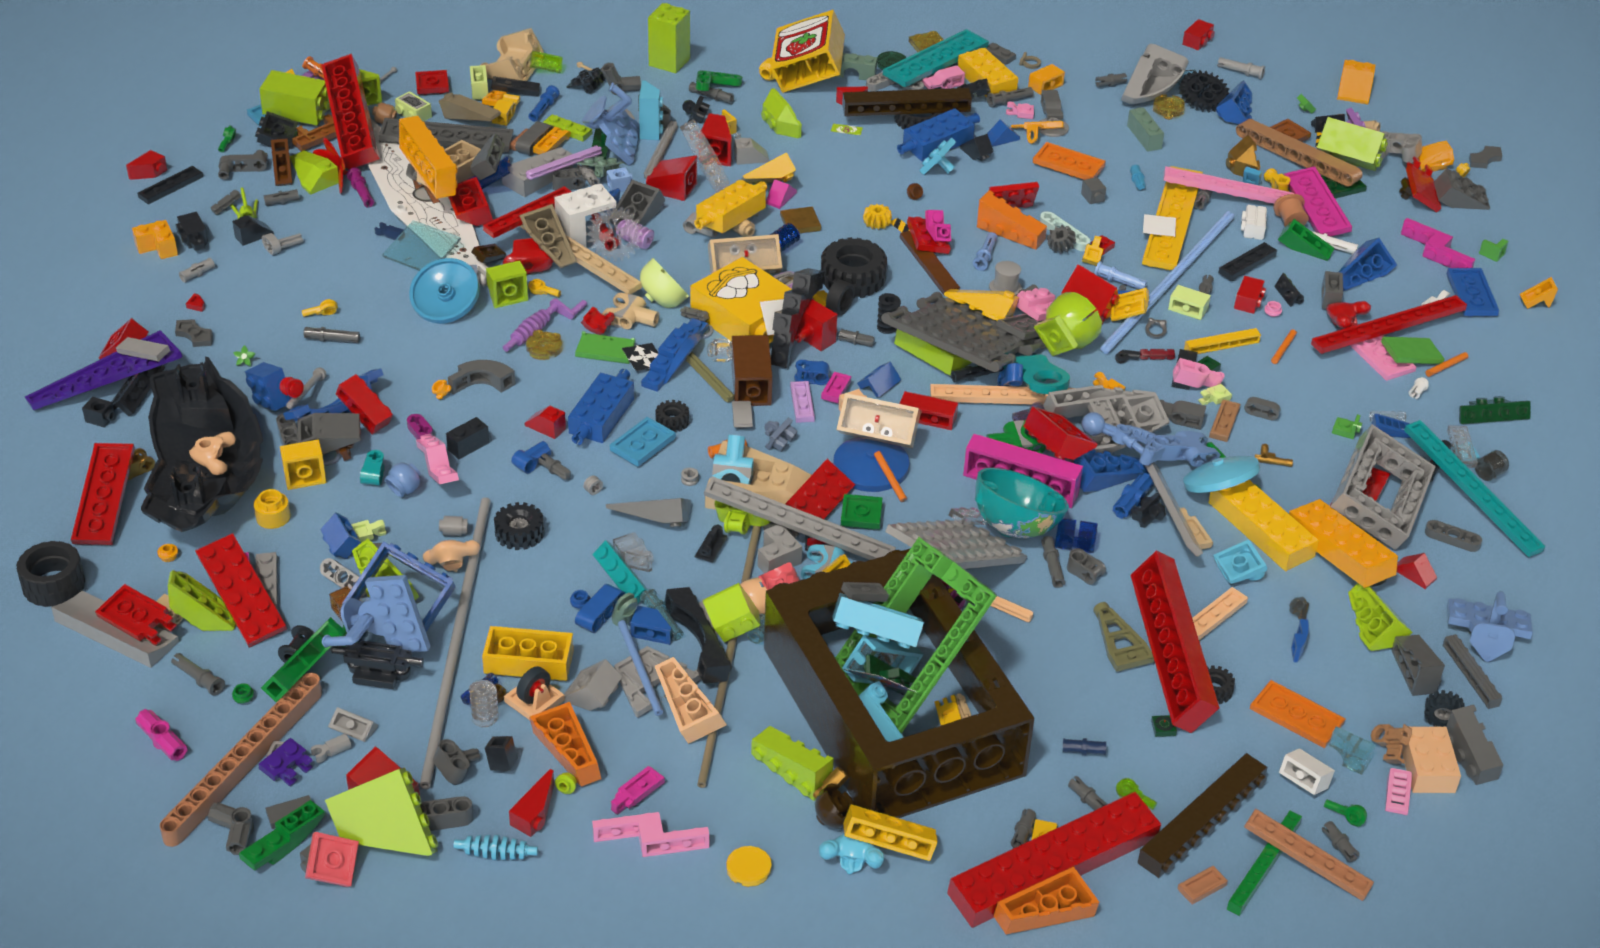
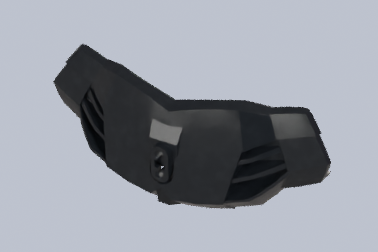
[141,356,263,532]

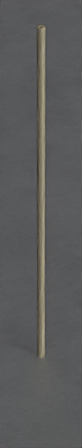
[697,526,761,788]

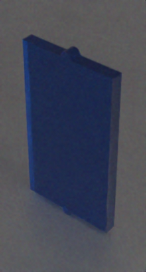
[470,157,511,189]

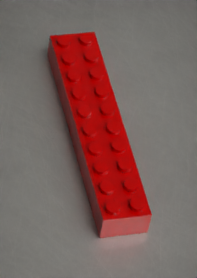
[1130,550,1220,733]
[947,792,1161,928]

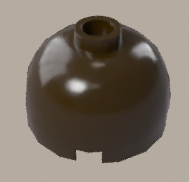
[815,783,856,829]

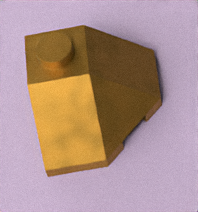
[1226,135,1260,177]

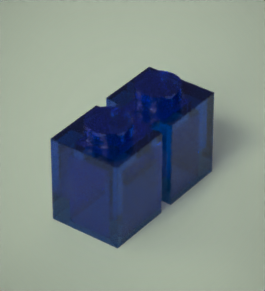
[1055,518,1098,553]

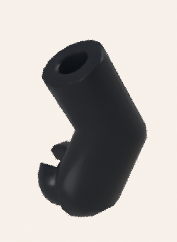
[1115,350,1140,363]

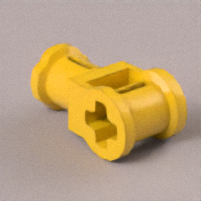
[1264,168,1290,192]

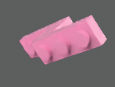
[416,434,459,484]
[592,812,709,857]

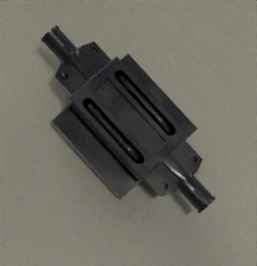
[331,640,424,689]

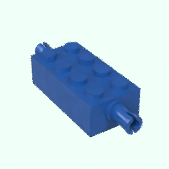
[897,108,980,161]
[568,369,634,445]

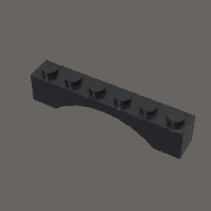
[664,587,732,684]

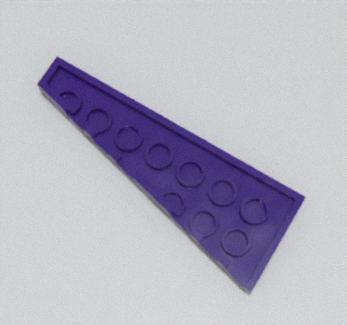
[25,330,183,410]

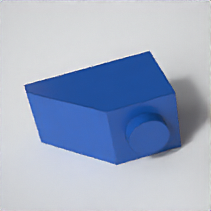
[630,606,671,645]

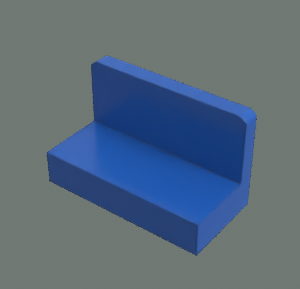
[857,361,901,397]

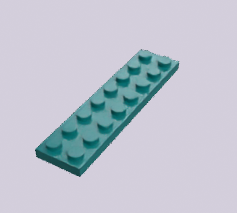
[882,29,989,87]

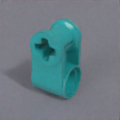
[360,450,385,486]

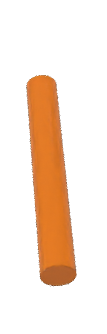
[1271,329,1297,364]
[1425,352,1468,377]
[874,451,907,502]

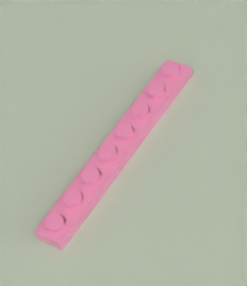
[1164,166,1294,203]

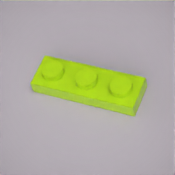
[543,114,592,142]

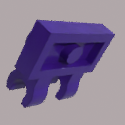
[259,737,313,787]

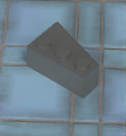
[1391,635,1445,696]
[1446,704,1503,785]

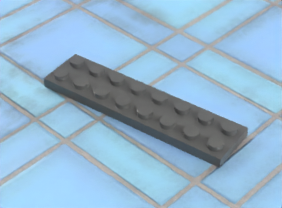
[378,118,514,152]

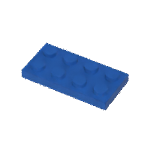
[1446,268,1499,316]

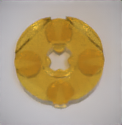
[1153,95,1185,120]
[526,330,562,360]

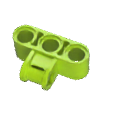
[714,500,771,535]

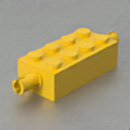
[694,180,767,234]

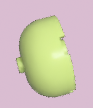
[640,258,689,308]

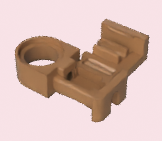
[1371,724,1412,764]

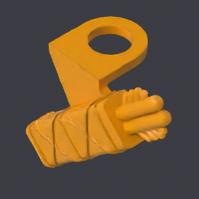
[1011,121,1065,143]

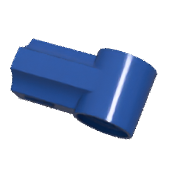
[511,441,551,474]

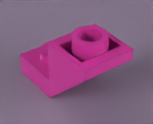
[925,210,951,242]

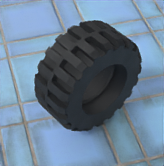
[821,237,887,298]

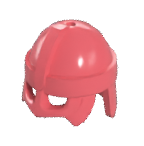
[758,562,800,590]

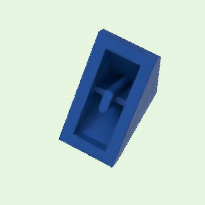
[987,119,1020,147]

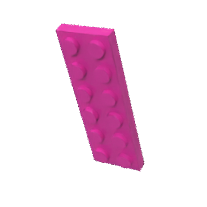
[1284,166,1352,237]

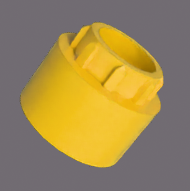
[254,489,290,529]

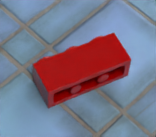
[336,374,393,435]
[899,391,958,430]

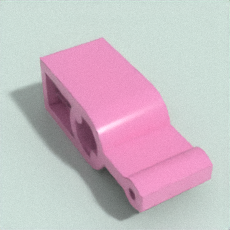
[922,66,965,89]
[1173,358,1225,388]

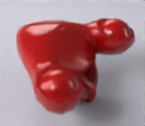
[1326,301,1371,329]

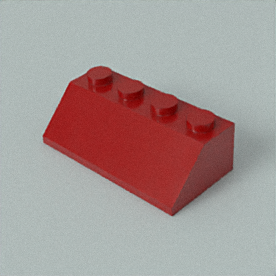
[1023,406,1098,460]

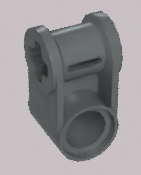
[552,168,585,190]
[1067,548,1106,585]

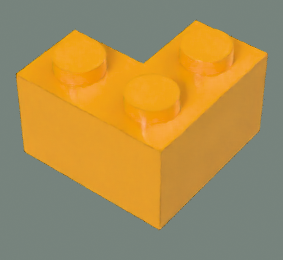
[132,220,178,259]

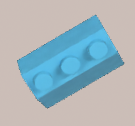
[639,80,663,140]

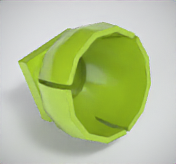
[1034,292,1102,356]

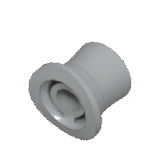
[989,261,1022,295]

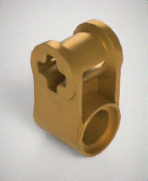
[128,448,155,480]

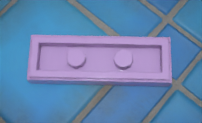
[790,381,815,423]

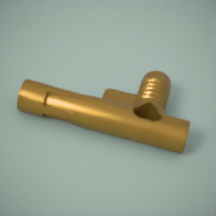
[1254,444,1293,467]

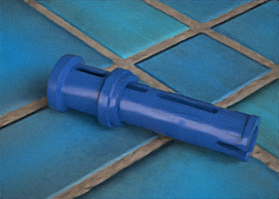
[528,85,560,122]

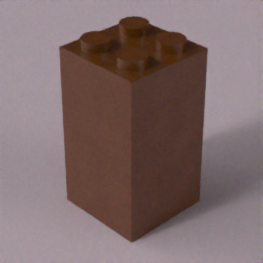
[731,335,772,406]

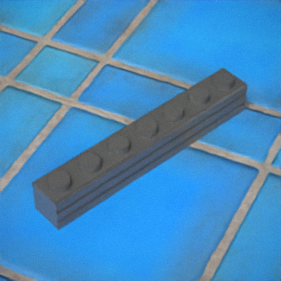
[1442,634,1502,709]

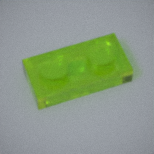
[530,51,562,73]

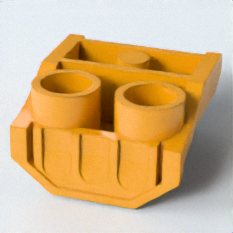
[1418,140,1454,172]

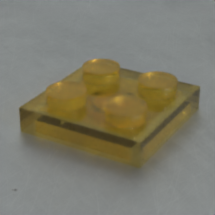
[908,31,944,52]

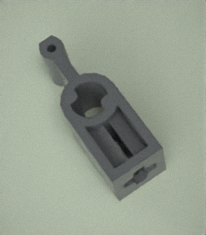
[1041,90,1063,119]
[1160,400,1206,430]

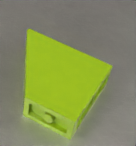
[325,767,438,856]

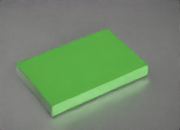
[1381,337,1445,364]

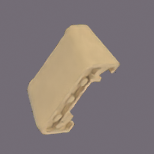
[481,28,544,81]

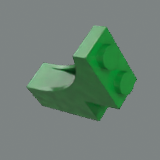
[261,617,346,702]

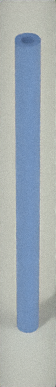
[618,620,663,716]

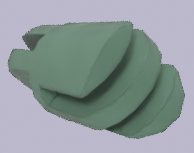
[612,593,637,626]

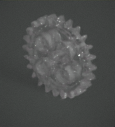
[586,206,643,262]

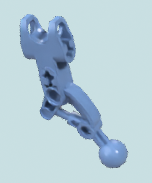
[1081,412,1221,467]

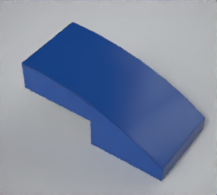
[1291,619,1309,663]

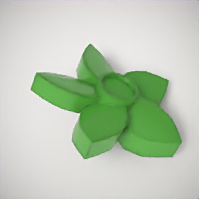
[233,345,256,366]

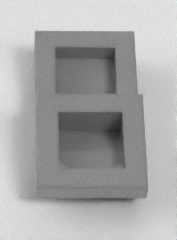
[732,401,752,427]

